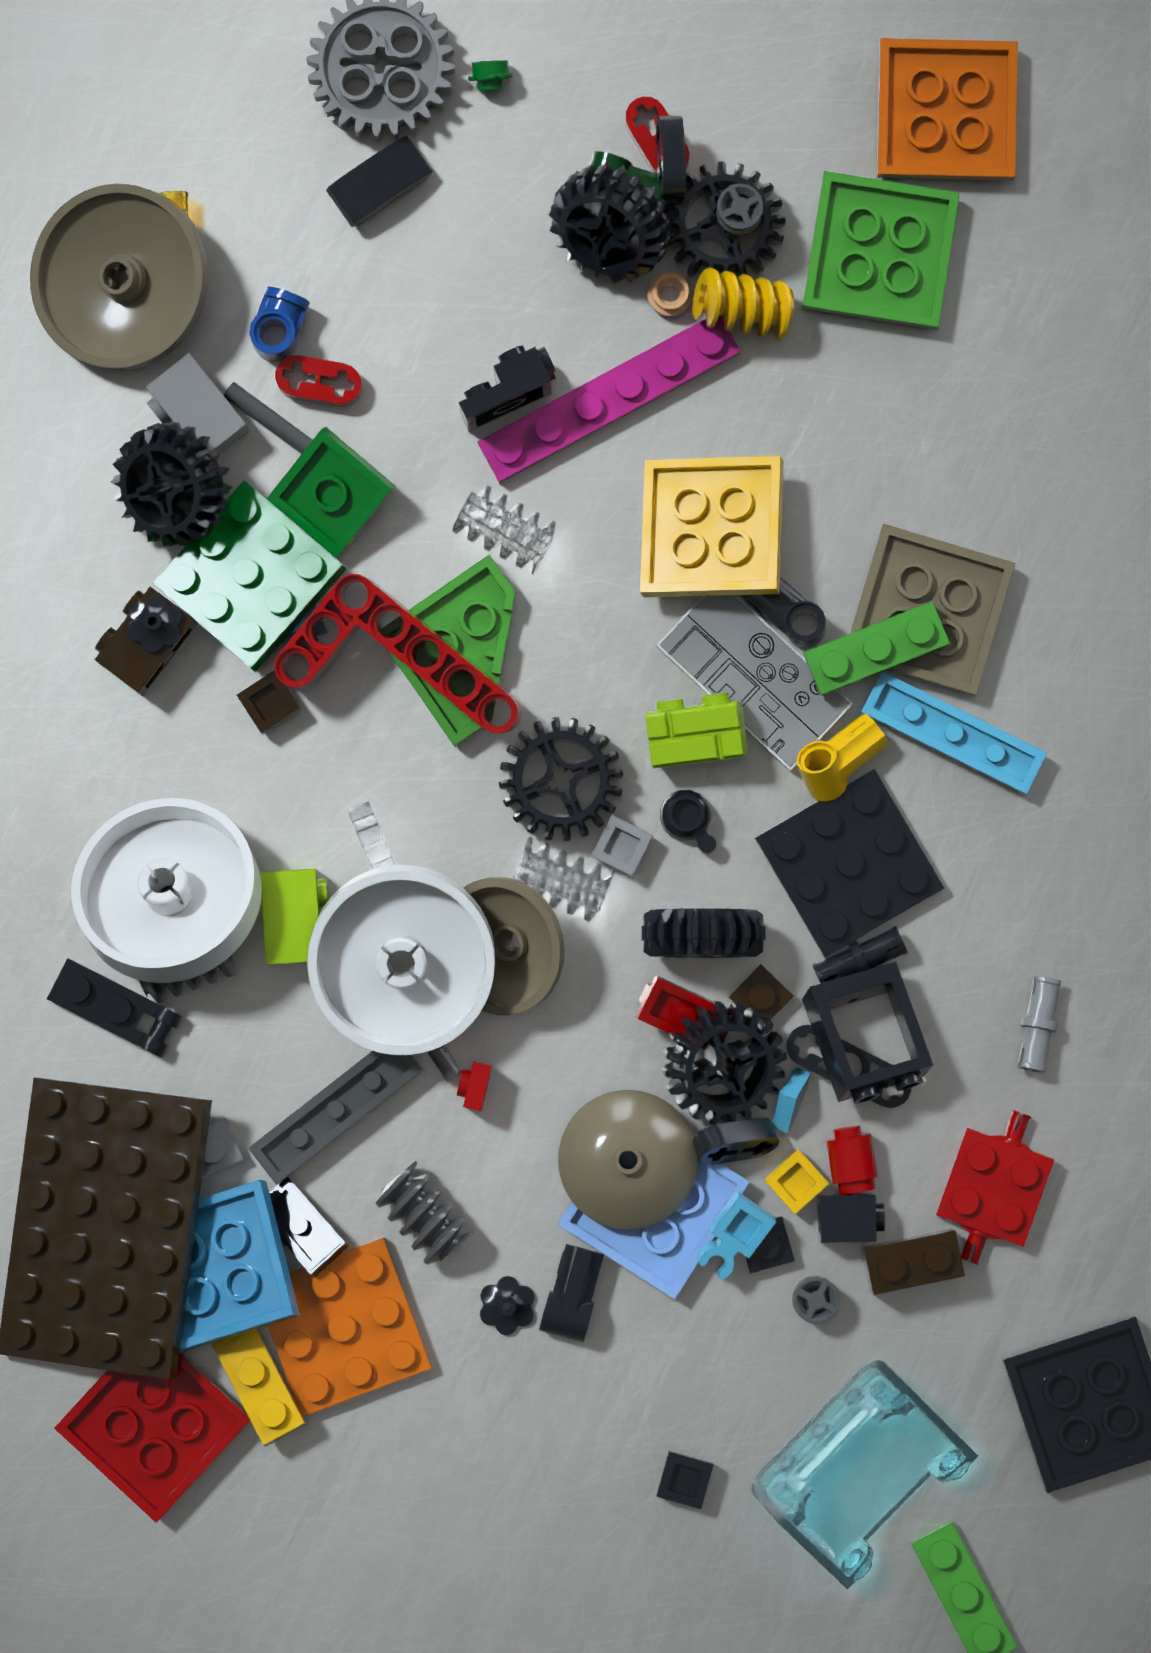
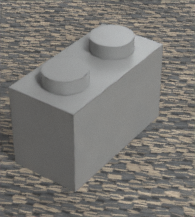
[146,353,250,452]

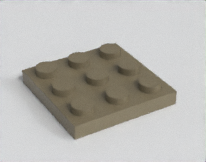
[850,524,1016,696]

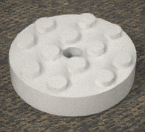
[71,798,262,983]
[307,865,495,1055]

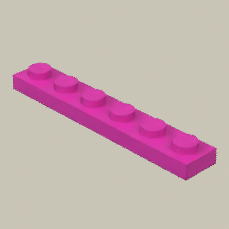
[477,316,741,484]

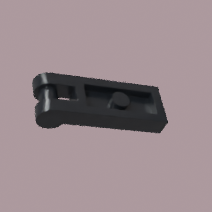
[47,958,183,1058]

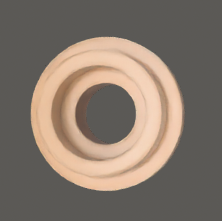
[647,270,693,317]

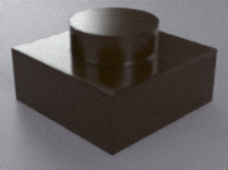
[236,670,301,735]
[728,964,794,1021]

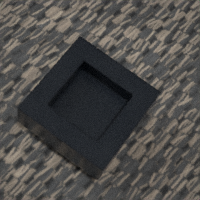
[745,1216,795,1274]
[656,1450,714,1509]

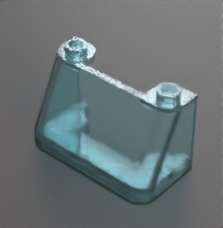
[751,1360,978,1590]

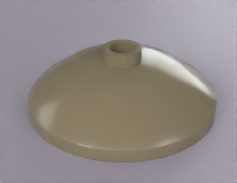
[463,877,565,1015]
[558,1090,698,1230]

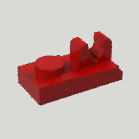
[635,976,729,1050]

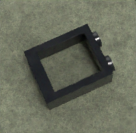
[802,961,933,1104]

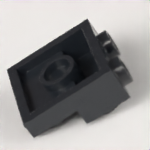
[459,345,556,432]

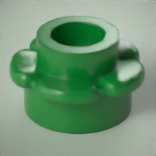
[468,60,513,90]

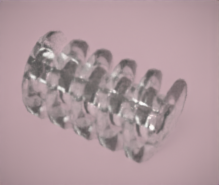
[452,485,556,575]
[513,837,615,922]

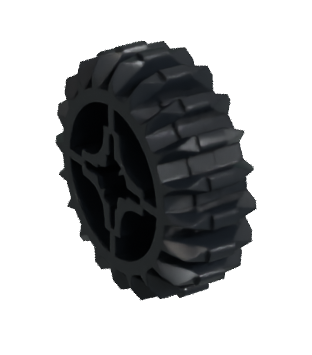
[666,161,786,277]
[549,162,673,284]
[111,422,233,547]
[499,717,623,842]
[641,908,766,958]
[662,1001,787,1125]

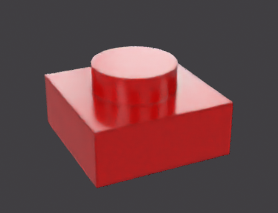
[457,1062,492,1111]

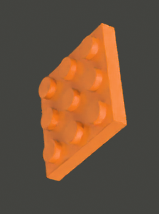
[877,38,1018,181]
[268,1237,432,1417]

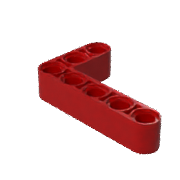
[274,574,522,734]

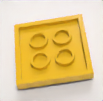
[640,456,784,597]

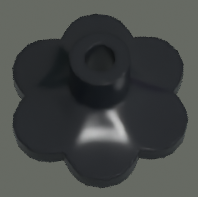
[126,594,183,653]
[480,1276,534,1335]

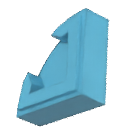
[772,1067,811,1133]

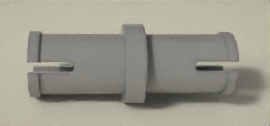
[1016,976,1062,1073]

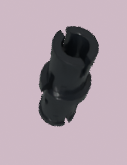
[812,926,908,983]

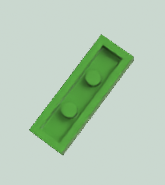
[803,601,950,696]
[910,1521,1017,1653]

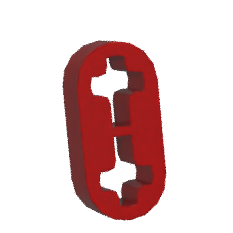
[625,96,690,173]
[275,355,362,407]

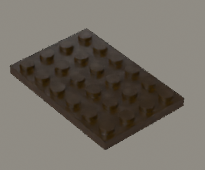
[0,1077,212,1380]

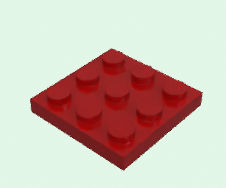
[54,1353,250,1523]

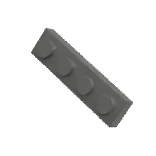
[248,1051,423,1185]

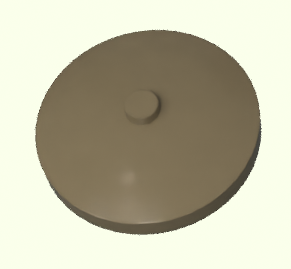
[30,184,209,370]

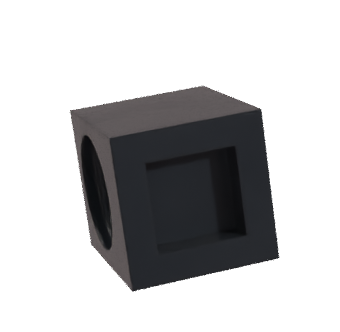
[817,1194,885,1243]

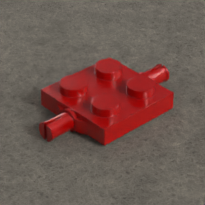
[936,1110,1055,1265]

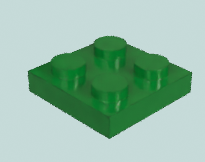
[266,427,396,558]

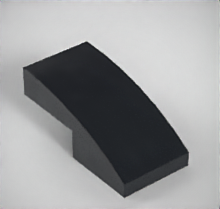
[326,135,433,227]

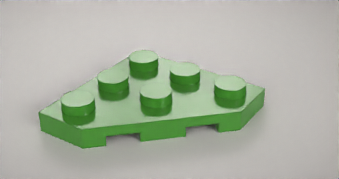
[381,555,516,747]

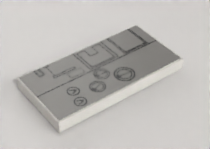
[656,595,853,771]

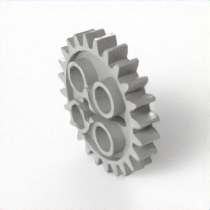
[306,0,455,141]

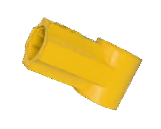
[796,714,889,802]

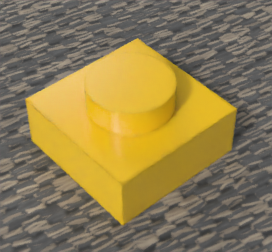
[763,1149,829,1214]

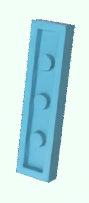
[860,672,1047,795]

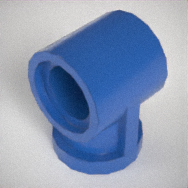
[249,286,310,362]

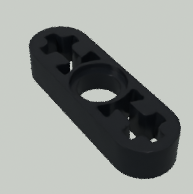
[786,1025,911,1108]

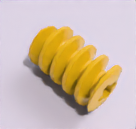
[692,268,794,341]

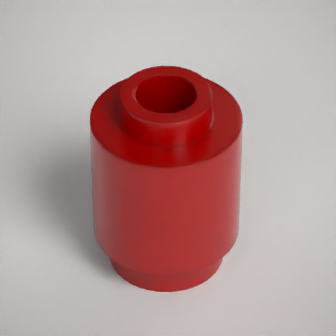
[825,1125,878,1195]

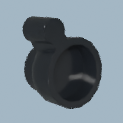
[660,790,716,854]

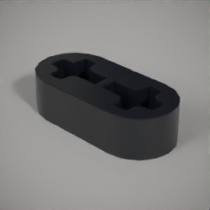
[656,116,686,198]
[692,1118,780,1165]

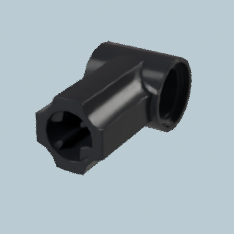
[740,577,826,648]
[539,1244,604,1343]

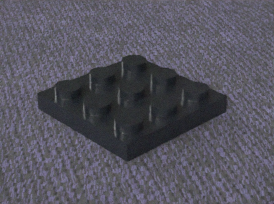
[755,769,944,958]
[1002,1316,1151,1493]

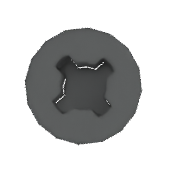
[716,183,763,236]
[792,1276,840,1324]

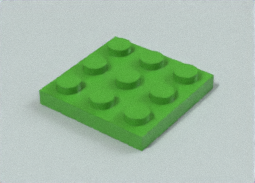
[802,171,960,330]

